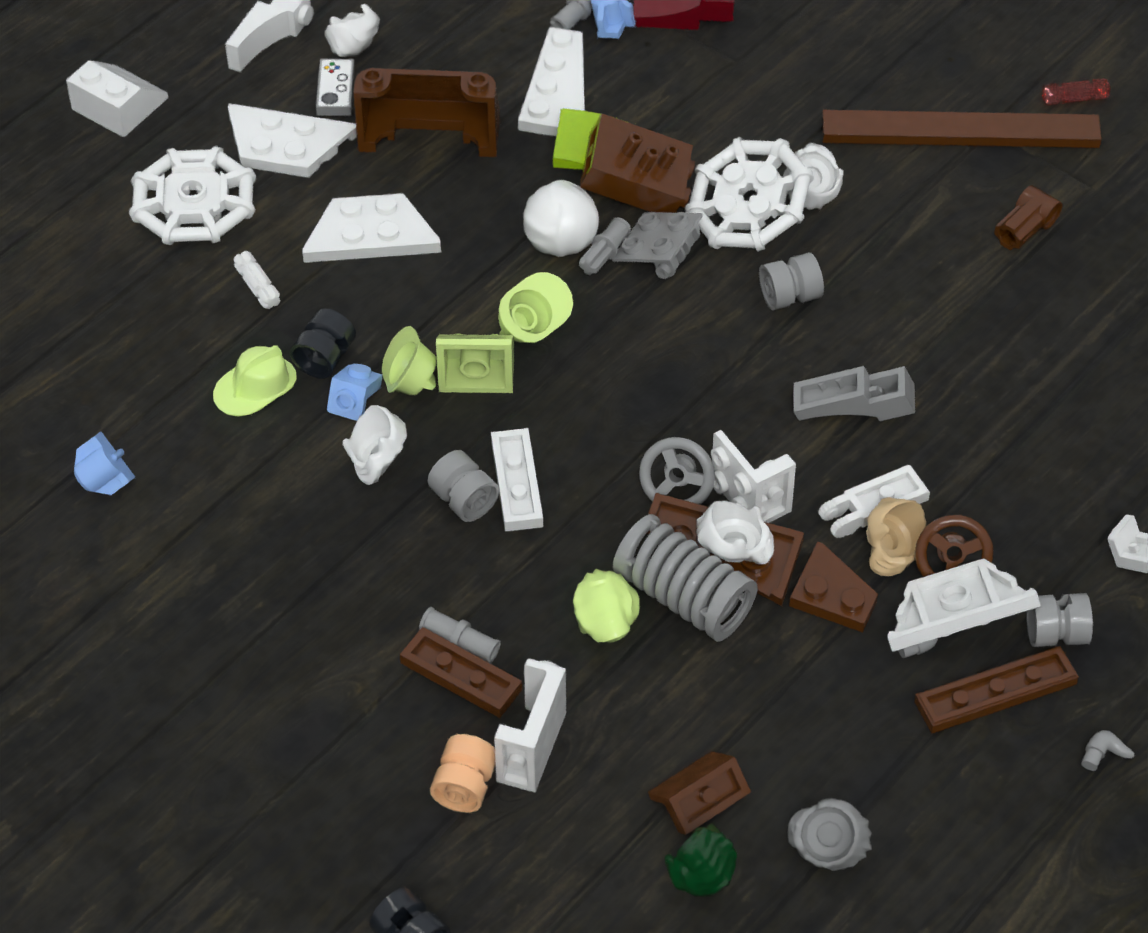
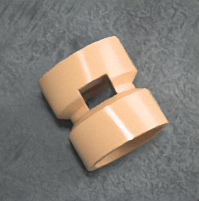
[430,734,496,813]

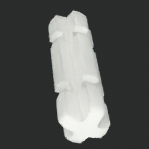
[234,251,280,309]

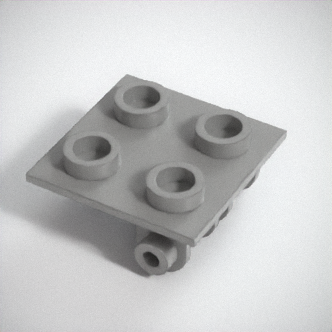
[612,212,703,279]

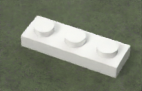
[491,428,543,532]

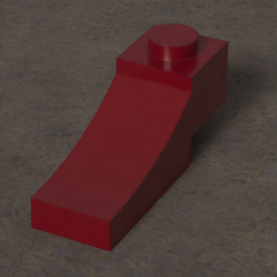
[633,0,734,30]

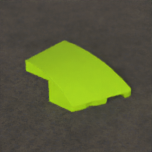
[553,108,626,170]

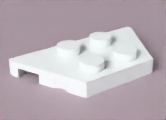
[228,104,357,177]
[303,193,441,263]
[887,559,1041,652]

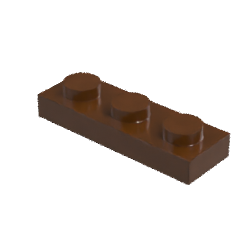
[400,627,522,718]

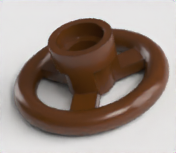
[915,515,993,577]

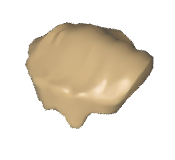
[866,497,926,576]

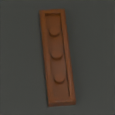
[914,646,1079,734]

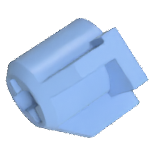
[591,0,635,38]
[74,432,135,495]

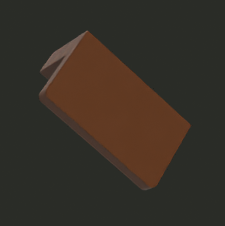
[648,752,751,835]

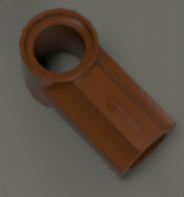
[994,185,1063,250]

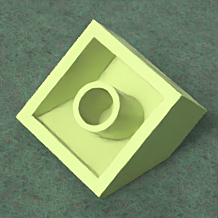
[436,334,514,393]

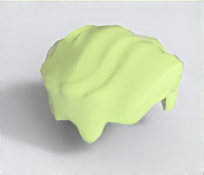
[573,569,640,642]

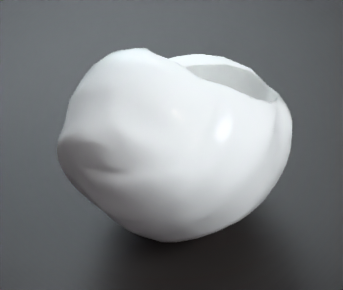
[523,180,599,257]

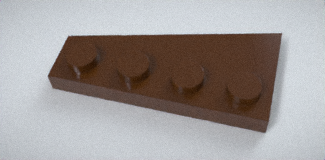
[646,493,804,606]

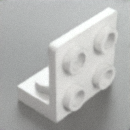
[711,430,796,523]

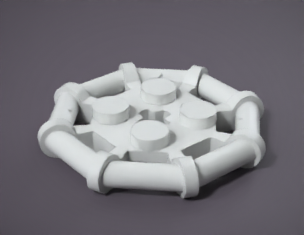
[685,137,814,251]
[129,146,256,245]

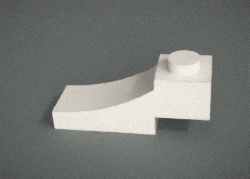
[225,0,313,72]

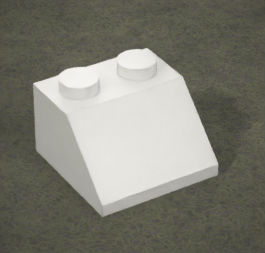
[66,60,169,137]

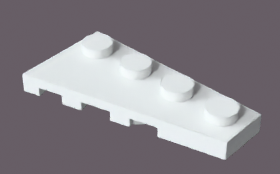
[518,27,585,136]

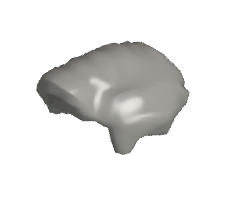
[788,798,872,871]

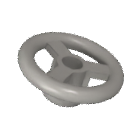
[639,437,715,505]

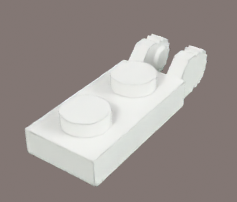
[818,465,930,538]

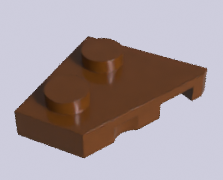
[789,541,878,633]

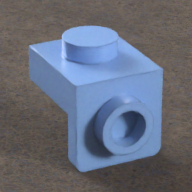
[327,364,383,421]

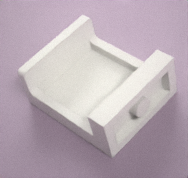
[495,659,566,792]

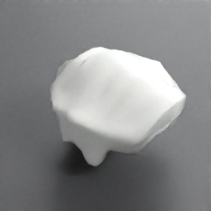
[325,4,380,57]
[783,143,843,210]
[343,405,407,485]
[696,501,774,564]

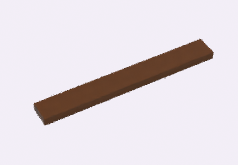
[822,110,1101,148]

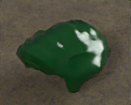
[665,823,737,897]

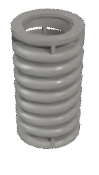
[613,514,758,642]

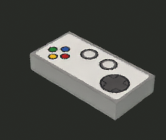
[316,59,355,116]

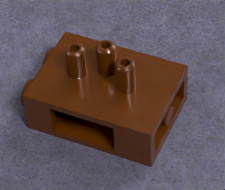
[580,113,695,213]

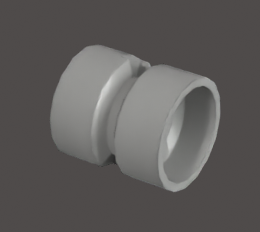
[759,253,824,310]
[427,450,500,522]
[1026,593,1093,647]

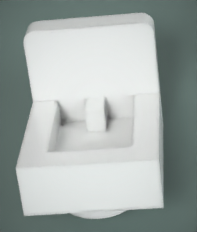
[1108,514,1148,573]

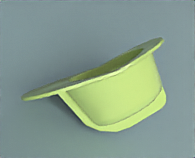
[498,272,573,343]
[382,326,437,396]
[213,345,296,417]

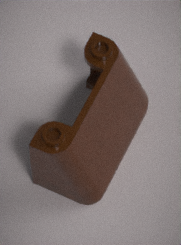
[353,68,500,157]

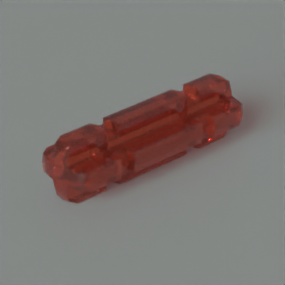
[1042,78,1110,105]

